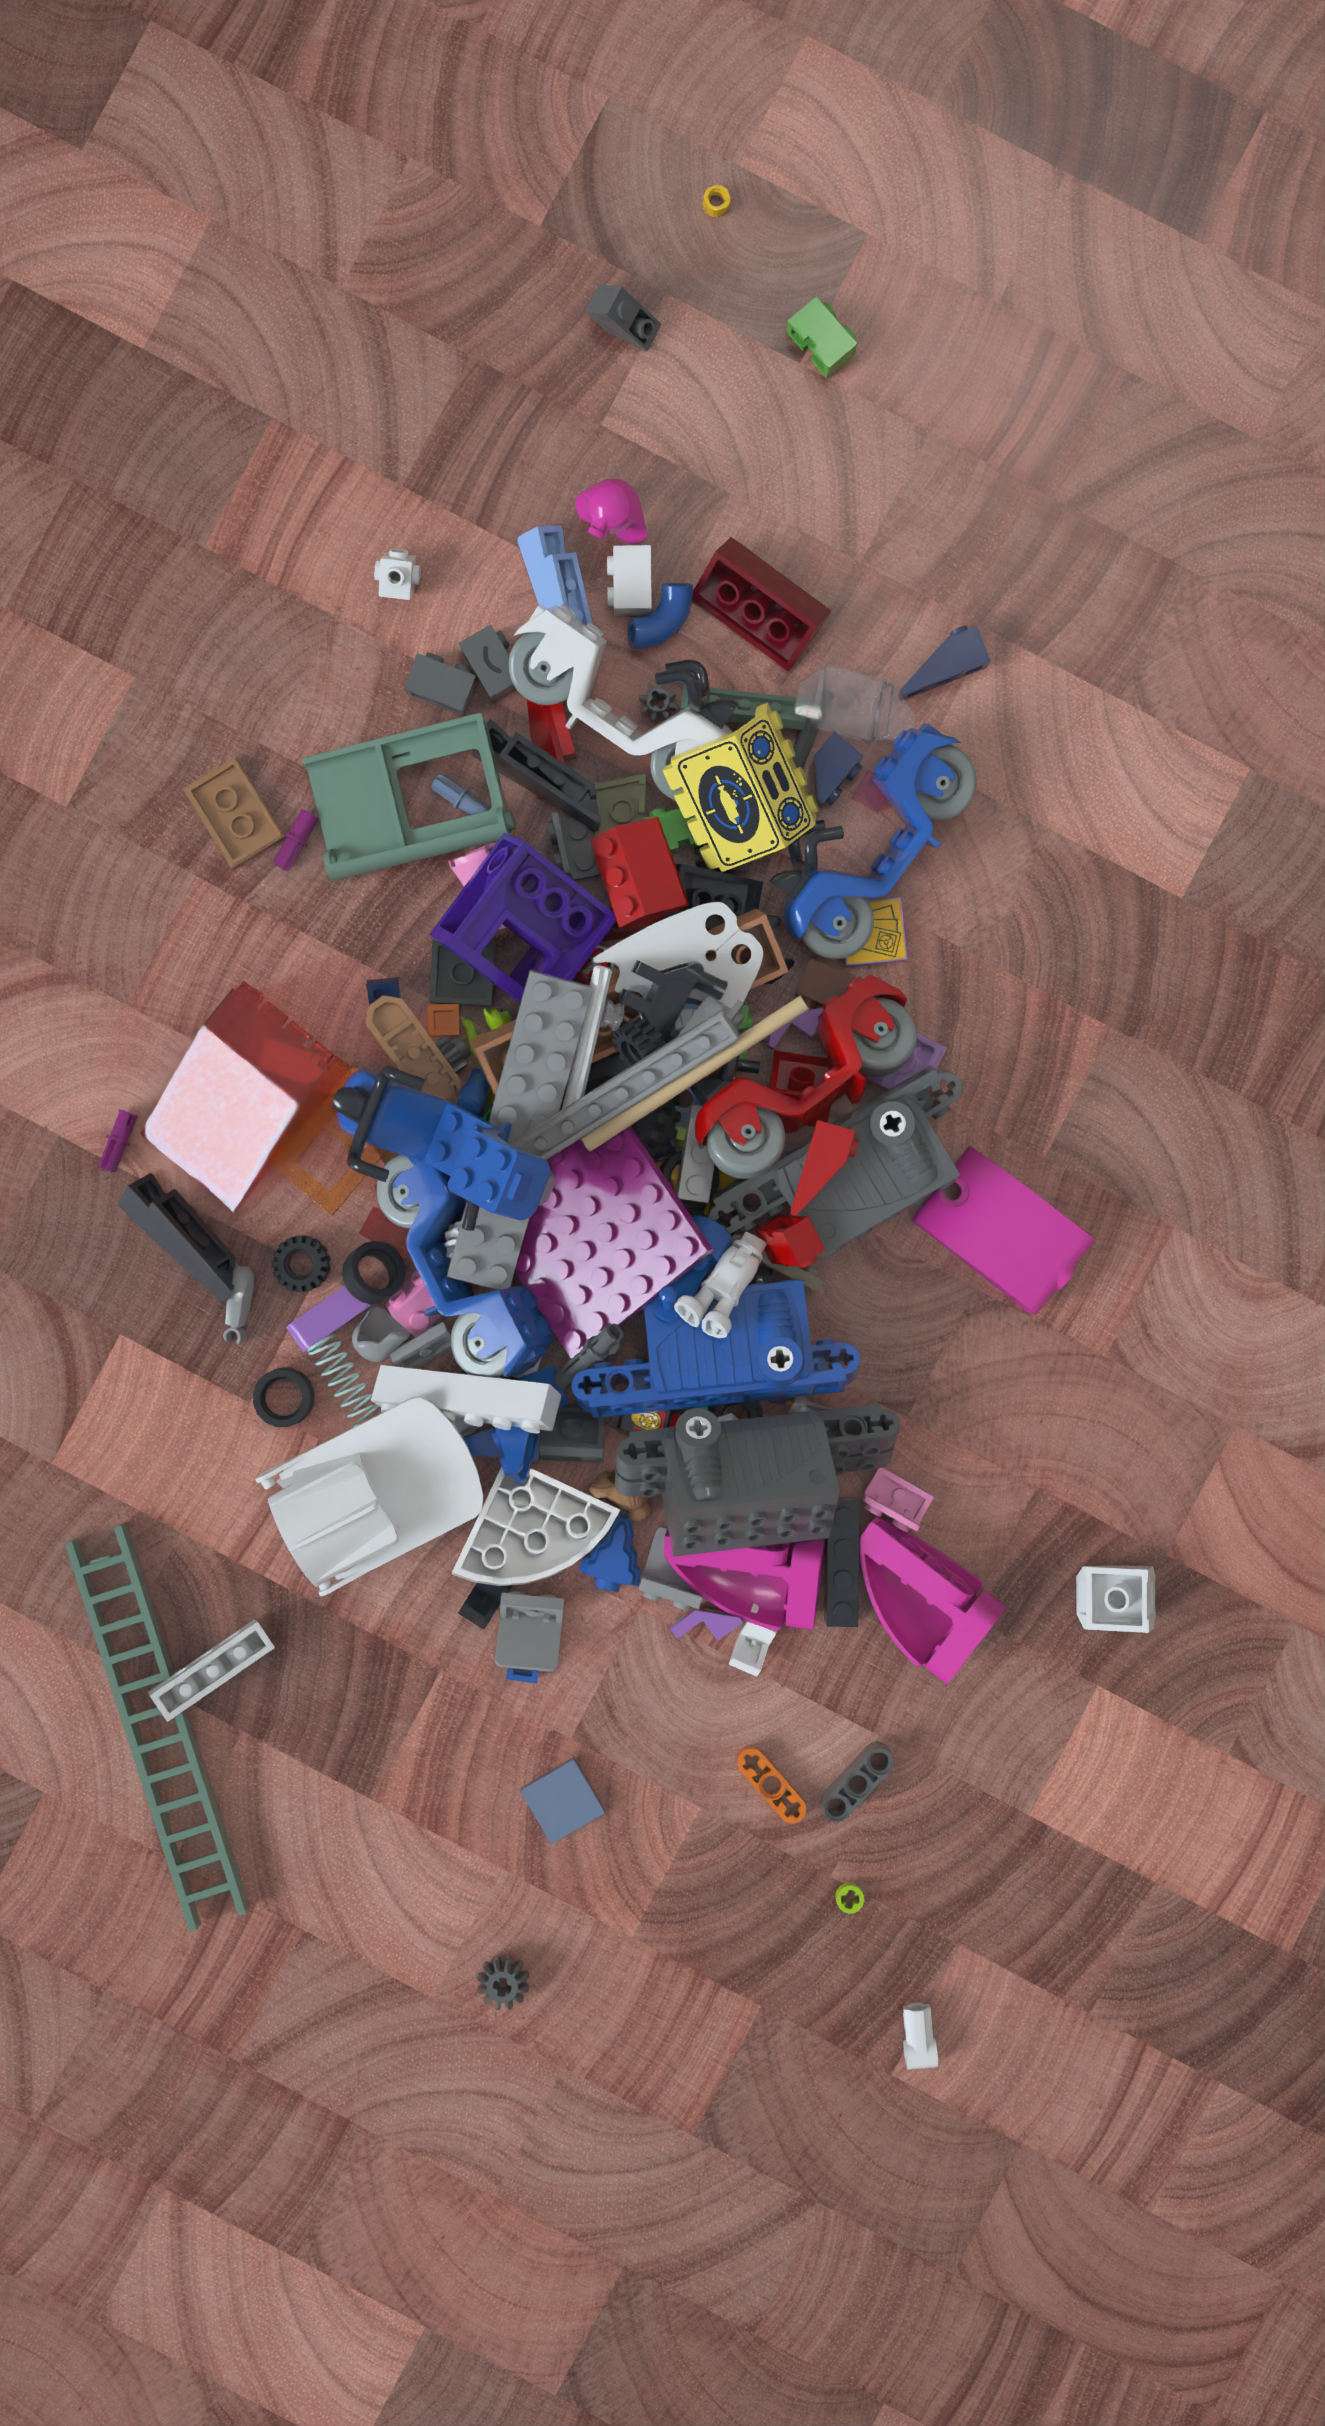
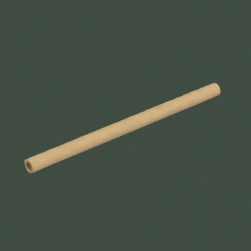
[582,996,809,1152]

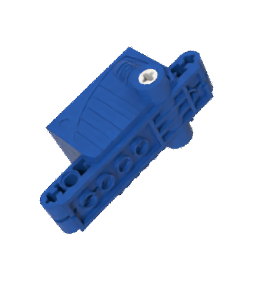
[571,1280,860,1418]

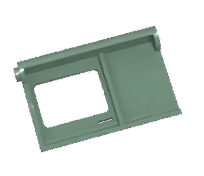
[302,713,516,881]

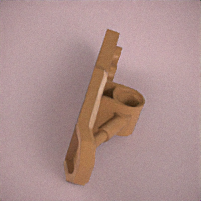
[365,995,462,1105]

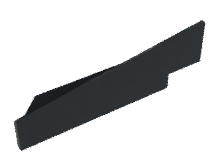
[472,719,601,831]
[118,1173,236,1303]

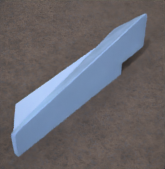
[517,525,592,626]

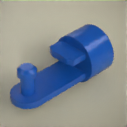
[653,1216,732,1322]

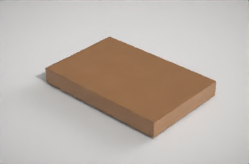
[183,756,286,870]

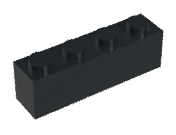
[824,1497,860,1627]

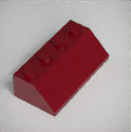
[692,537,831,672]

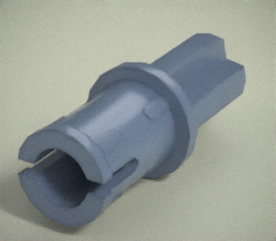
[431,774,491,815]

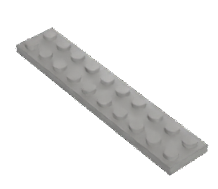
[447,970,593,1290]

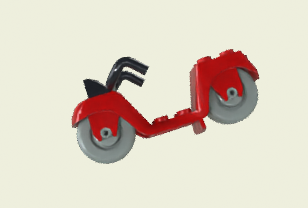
[690,974,917,1179]

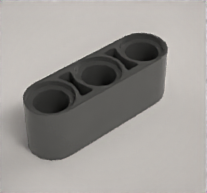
[821,1741,894,1822]

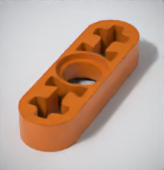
[737,1745,806,1824]

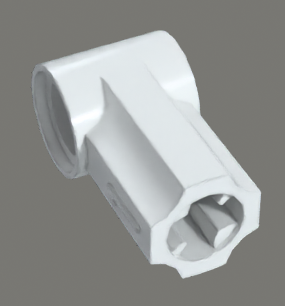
[903,2002,938,2070]

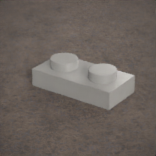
[390,1322,452,1369]

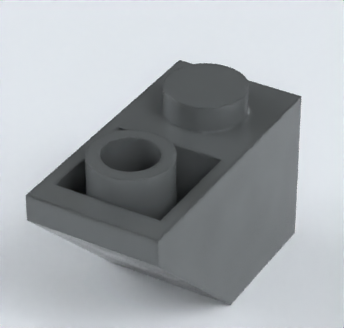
[584,284,661,351]

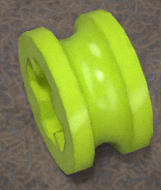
[835,1883,864,1914]

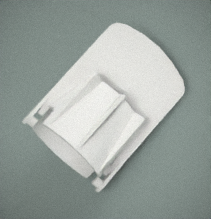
[255,1396,484,1596]

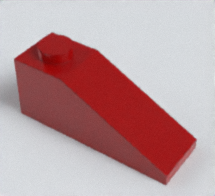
[790,1120,859,1216]

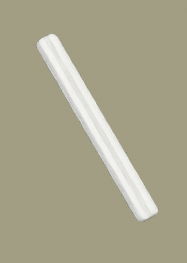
[562,966,612,1109]

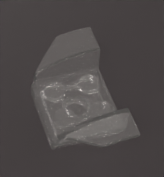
[793,663,915,743]

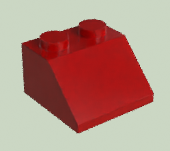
[768,1050,833,1126]

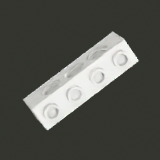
[148,1619,275,1722]

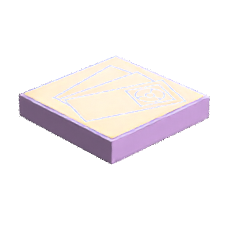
[844,897,908,967]

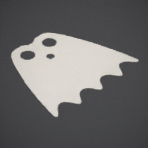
[593,902,763,1030]

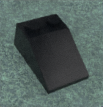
[654,864,763,931]

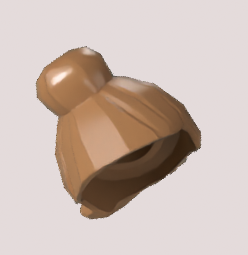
[588,1470,653,1522]

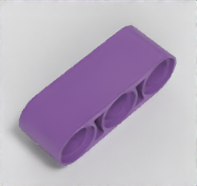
[286,1286,374,1353]

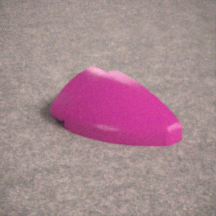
[859,1517,1006,1685]
[664,1528,826,1631]

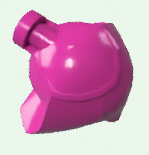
[575,478,647,545]

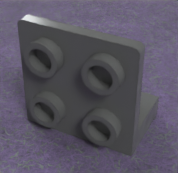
[547,812,601,881]

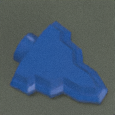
[579,1514,641,1592]

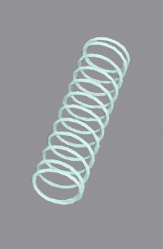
[307,1333,379,1427]

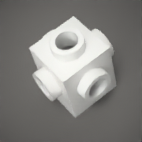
[374,549,421,600]

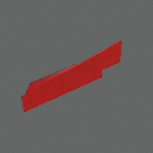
[527,699,576,800]

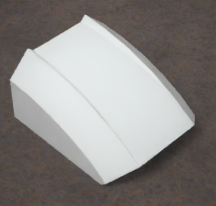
[1076,1565,1156,1633]

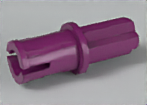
[274,809,319,871]
[99,1109,139,1172]

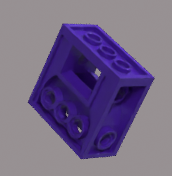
[429,832,616,1004]

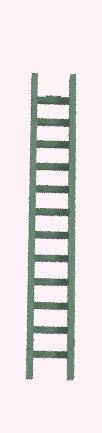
[65,1523,250,1932]

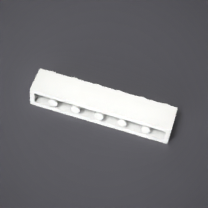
[371,1365,561,1433]

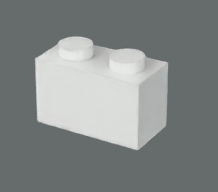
[607,545,652,616]

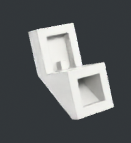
[729,1603,777,1677]

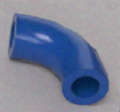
[627,583,693,649]

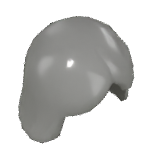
[352,1306,410,1362]

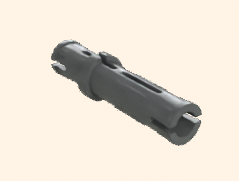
[553,1323,624,1389]

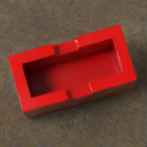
[755,1215,825,1268]

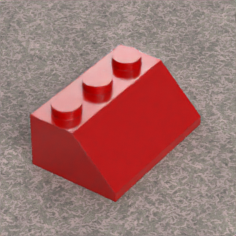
[589,817,689,930]

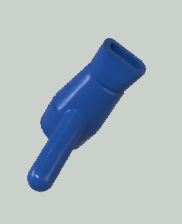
[456,1068,490,1118]

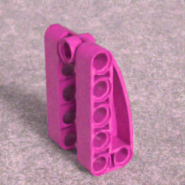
[911,1146,1095,1315]

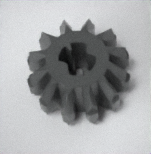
[477,1954,530,2010]

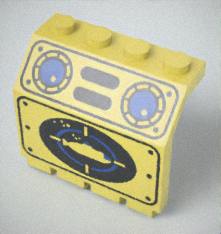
[662,702,819,872]

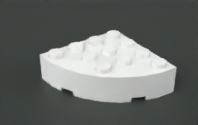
[452,1467,620,1586]

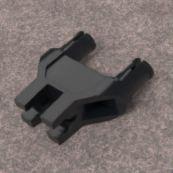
[617,960,728,1043]

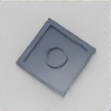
[520,1757,605,1845]

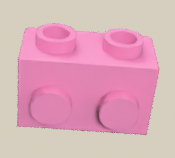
[385,1270,442,1338]
[860,1467,934,1533]

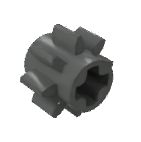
[639,684,677,723]
[435,1035,471,1074]

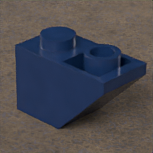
[812,731,863,808]

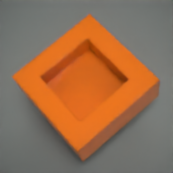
[427,1004,461,1037]

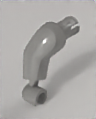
[223,1263,255,1345]

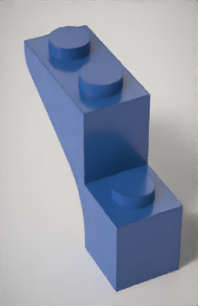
[491,1365,569,1485]

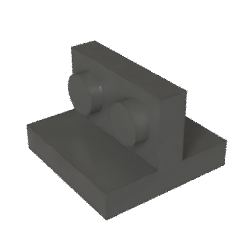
[540,1404,606,1463]

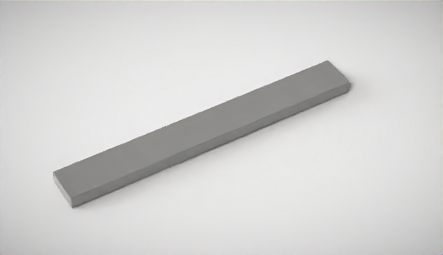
[509,1009,741,1160]

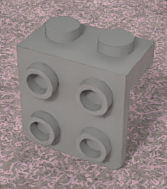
[639,1527,702,1611]
[495,1591,564,1672]

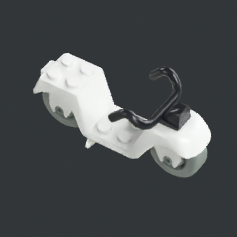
[508,604,739,801]

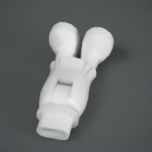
[674,1232,767,1338]

